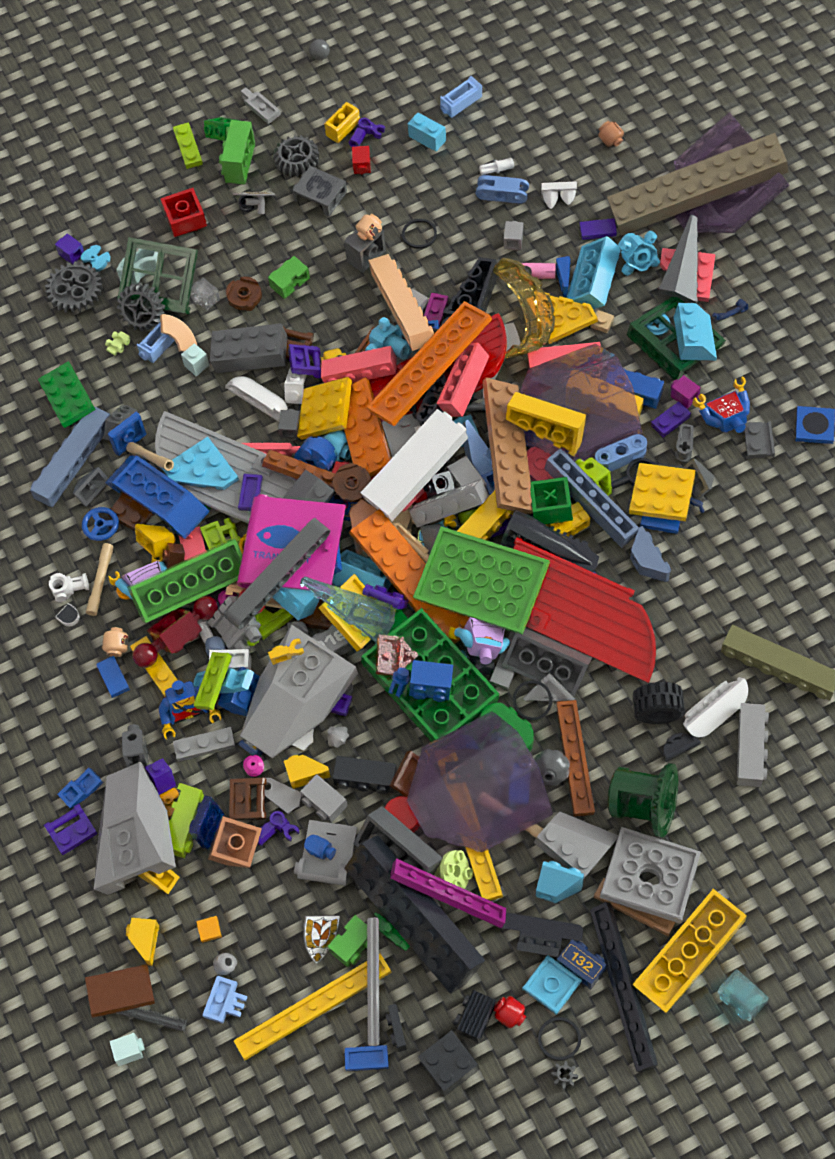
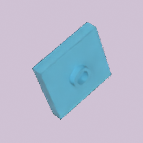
[522,955,582,1015]

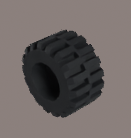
[633,682,685,724]

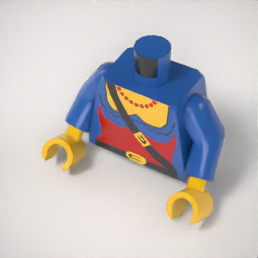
[158,680,221,739]

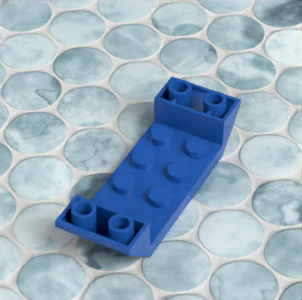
[105,455,209,539]

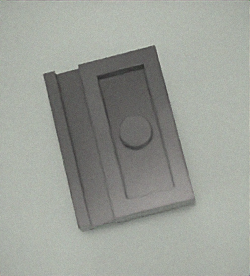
[744,421,775,459]

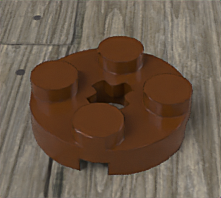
[226,277,262,311]
[333,463,371,502]

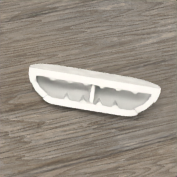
[225,376,288,422]
[683,677,748,737]

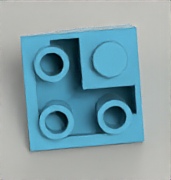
[536,861,584,903]

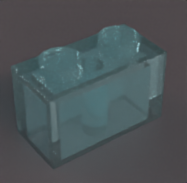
[718,969,769,1021]

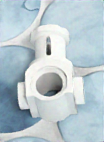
[49,573,89,602]

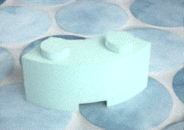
[117,249,158,284]

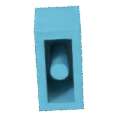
[408,113,446,152]

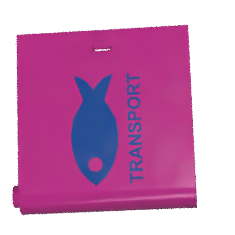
[237,494,346,593]

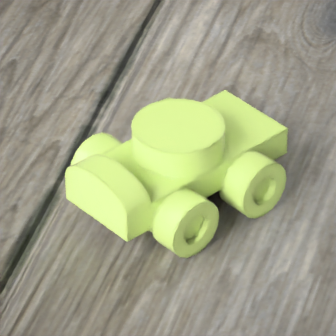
[105,331,130,355]

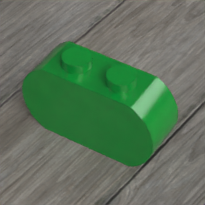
[480,703,534,759]

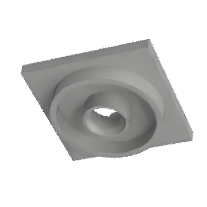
[600,827,701,924]

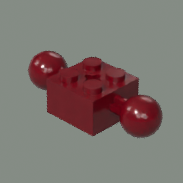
[132,596,218,668]

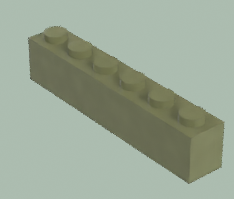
[721,625,835,700]

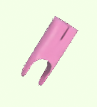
[515,263,555,279]

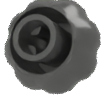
[533,749,570,786]

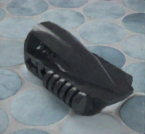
[500,510,599,572]

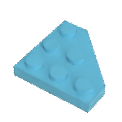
[162,436,239,490]

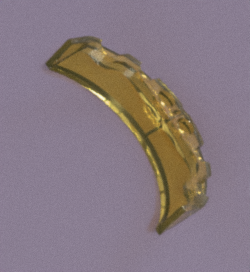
[493,258,555,359]

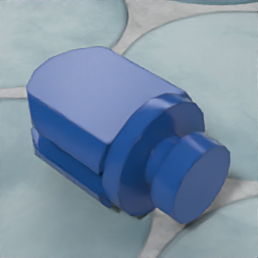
[388,668,410,698]
[304,835,336,860]

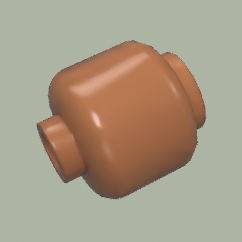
[599,121,624,147]

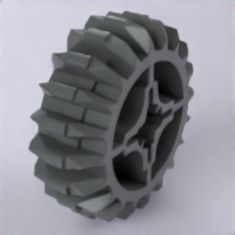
[273,135,319,178]
[117,283,165,331]

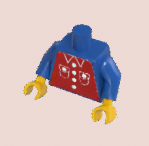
[692,377,750,433]

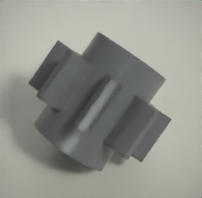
[551,1061,578,1090]

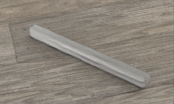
[367,917,379,1046]

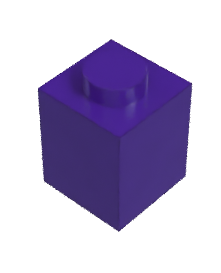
[55,233,84,265]
[145,758,176,795]

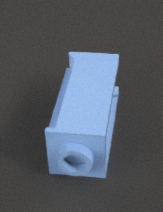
[440,76,482,118]
[137,322,174,363]

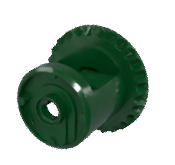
[608,763,678,838]

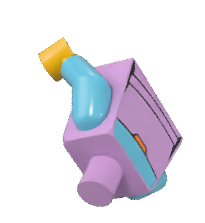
[108,556,167,600]
[448,617,510,664]

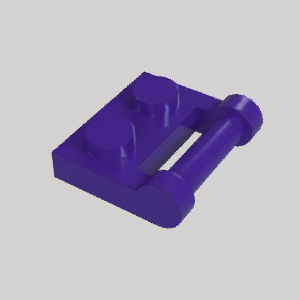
[288,344,321,378]
[362,584,408,609]
[44,803,97,856]

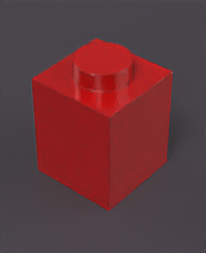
[352,146,371,174]

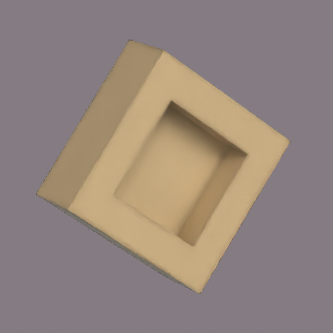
[591,310,614,333]

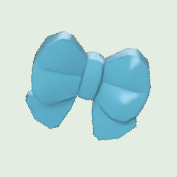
[81,245,110,272]

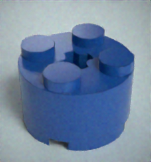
[294,436,337,471]

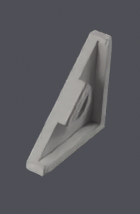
[523,673,575,701]

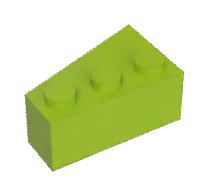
[169,783,209,859]

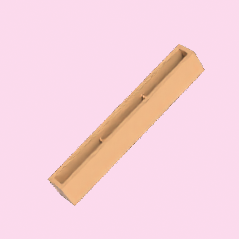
[368,254,434,351]

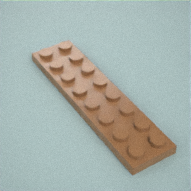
[482,378,533,515]

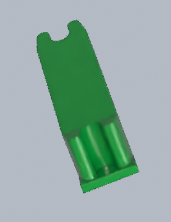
[374,913,410,951]

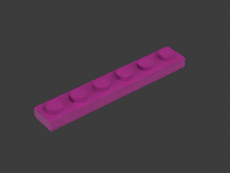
[390,858,506,928]

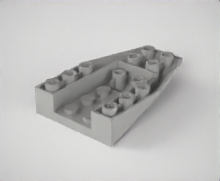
[240,625,358,758]
[94,762,176,895]

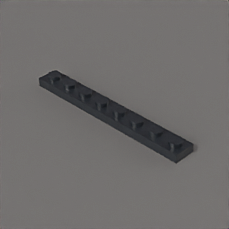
[590,902,658,1072]

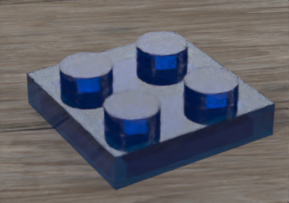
[189,795,224,849]

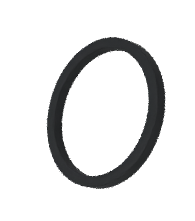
[402,219,437,249]
[513,680,552,720]
[538,1017,581,1061]

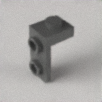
[104,405,137,441]

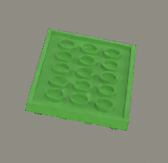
[413,526,550,635]

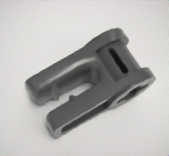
[675,424,694,463]

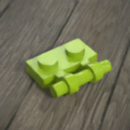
[200,518,241,549]

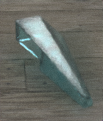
[300,577,396,645]

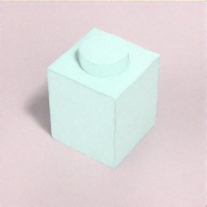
[181,343,210,376]
[110,1033,145,1066]

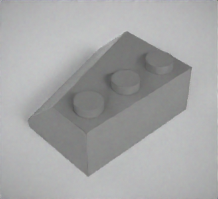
[534,812,619,880]

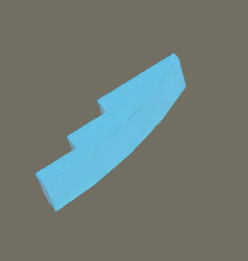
[193,668,254,693]

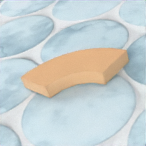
[160,314,197,352]

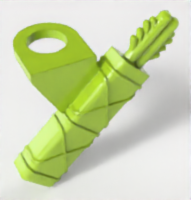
[247,609,294,646]

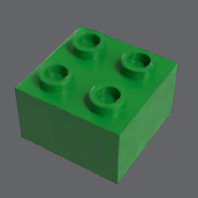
[530,477,573,524]

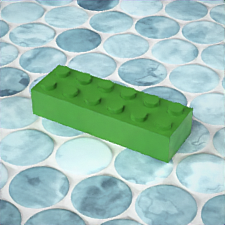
[127,539,242,623]

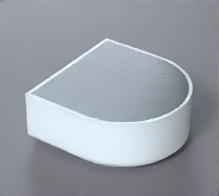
[56,603,80,627]

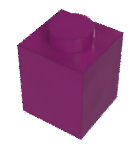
[670,375,701,409]

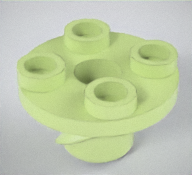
[434,850,473,889]

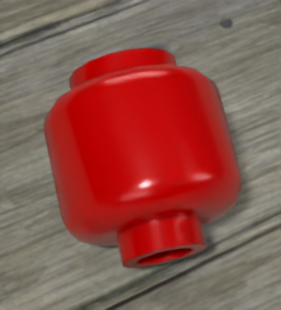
[493,996,526,1028]

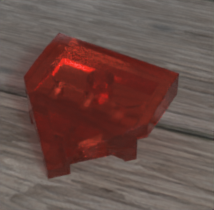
[376,634,419,676]

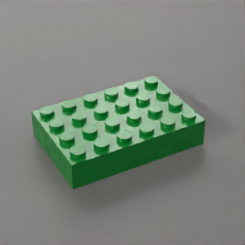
[361,608,500,750]

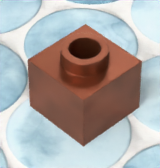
[162,543,185,568]

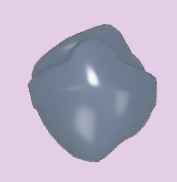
[205,636,226,656]

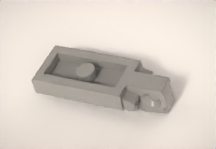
[241,87,281,124]

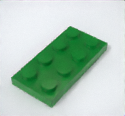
[38,361,96,428]

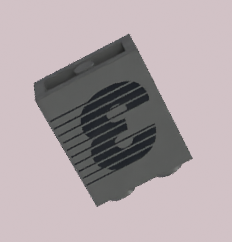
[292,166,347,217]

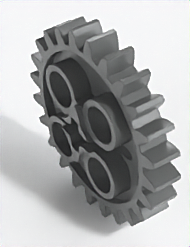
[45,261,103,313]

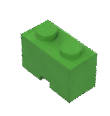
[268,256,310,299]
[328,915,367,967]

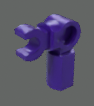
[349,117,385,147]
[257,811,300,846]

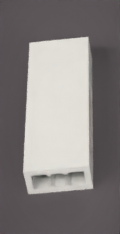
[361,409,468,522]

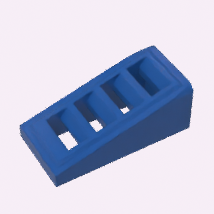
[555,256,570,297]

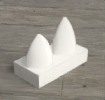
[541,182,577,209]

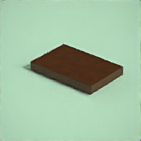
[85,964,155,1018]

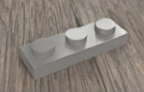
[173,727,236,762]

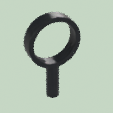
[611,458,656,489]

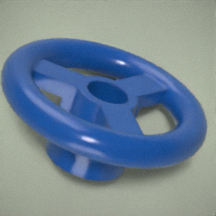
[82,507,119,541]

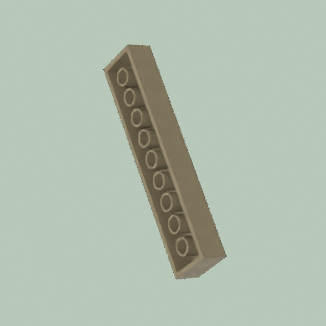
[607,133,789,236]

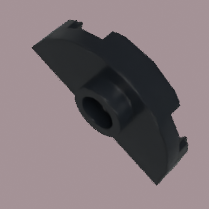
[663,733,701,762]

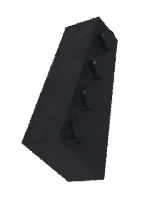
[442,257,499,319]

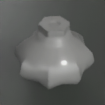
[327,725,349,748]

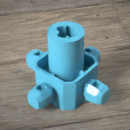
[618,230,660,276]
[365,317,412,360]

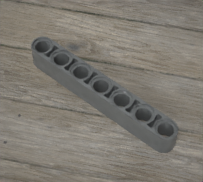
[224,518,330,630]

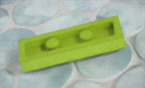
[173,122,203,169]
[193,652,232,710]

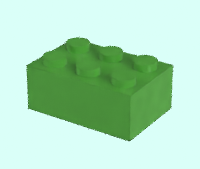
[219,120,255,184]

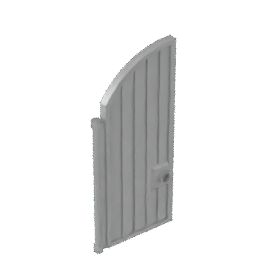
[155,411,297,524]

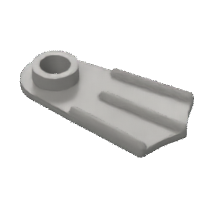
[265,778,302,814]

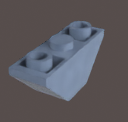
[630,526,671,582]

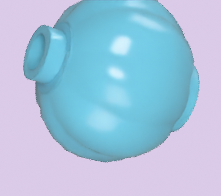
[322,430,351,462]

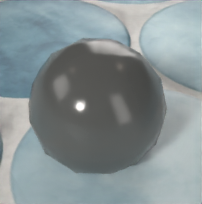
[309,39,330,61]

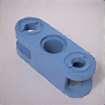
[475,175,529,203]
[595,434,647,472]

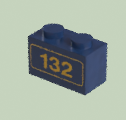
[557,939,606,990]

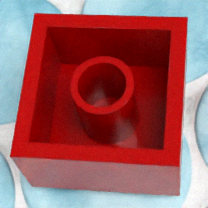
[161,188,207,237]

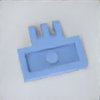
[202,976,247,1024]

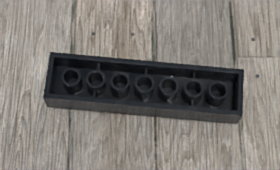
[344,835,485,994]

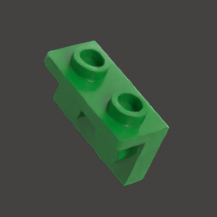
[204,117,240,140]

